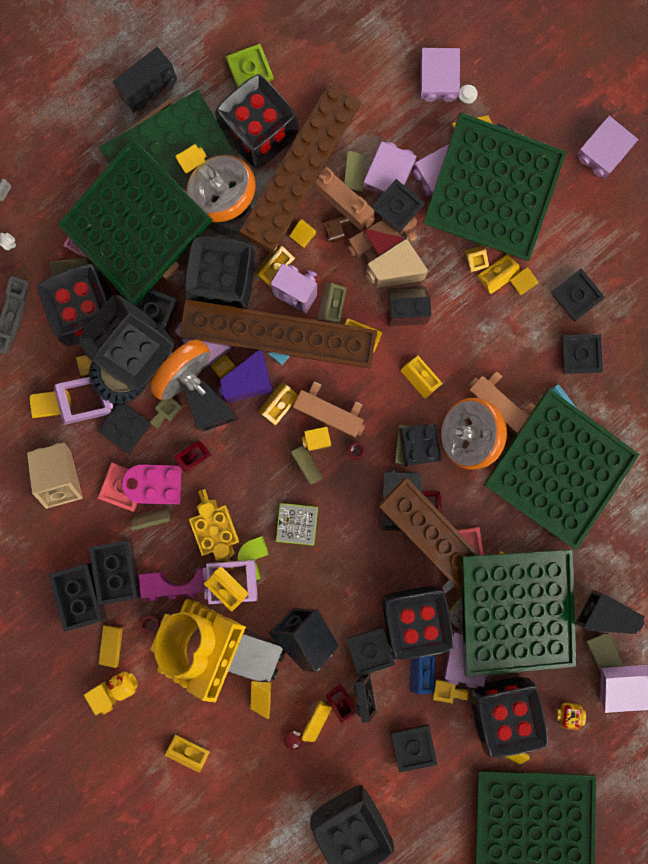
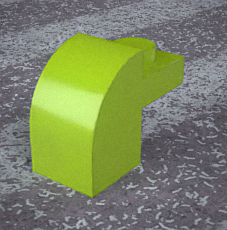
[238,536,269,580]

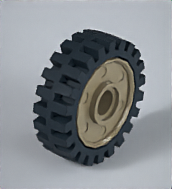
[89,361,146,404]

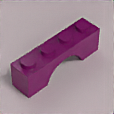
[139,567,218,601]

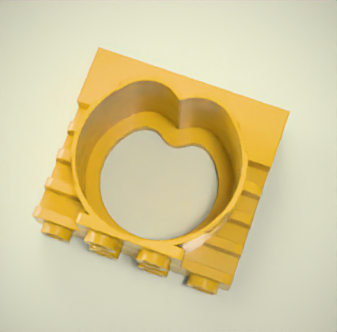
[150,599,246,702]

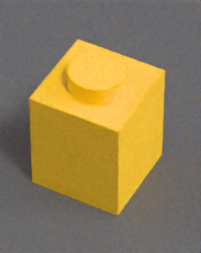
[175,144,207,175]
[302,427,331,451]
[84,682,116,715]

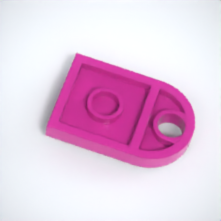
[122,465,182,504]

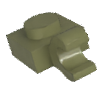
[150,398,182,429]

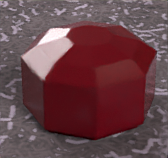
[347,441,366,461]
[140,615,160,634]
[284,729,303,751]

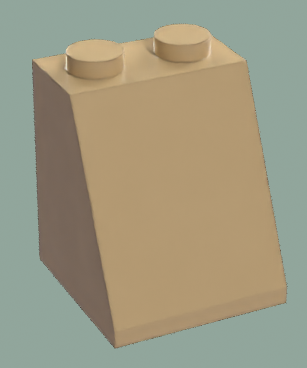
[366,239,428,288]
[27,442,83,509]

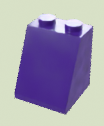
[218,350,273,403]

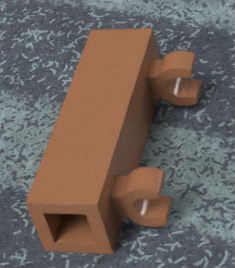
[313,167,375,231]
[347,217,417,263]
[467,372,535,436]
[293,381,365,438]

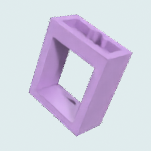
[54,377,113,425]
[203,560,258,604]

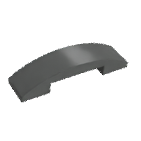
[0,276,30,355]

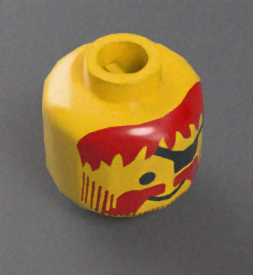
[107,671,138,701]
[555,703,586,730]

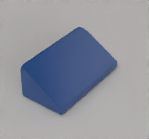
[410,655,435,694]

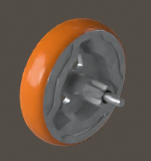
[186,155,256,223]
[149,339,210,400]
[441,398,507,470]

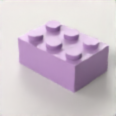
[271,264,317,314]

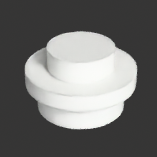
[459,85,477,104]
[0,233,16,250]

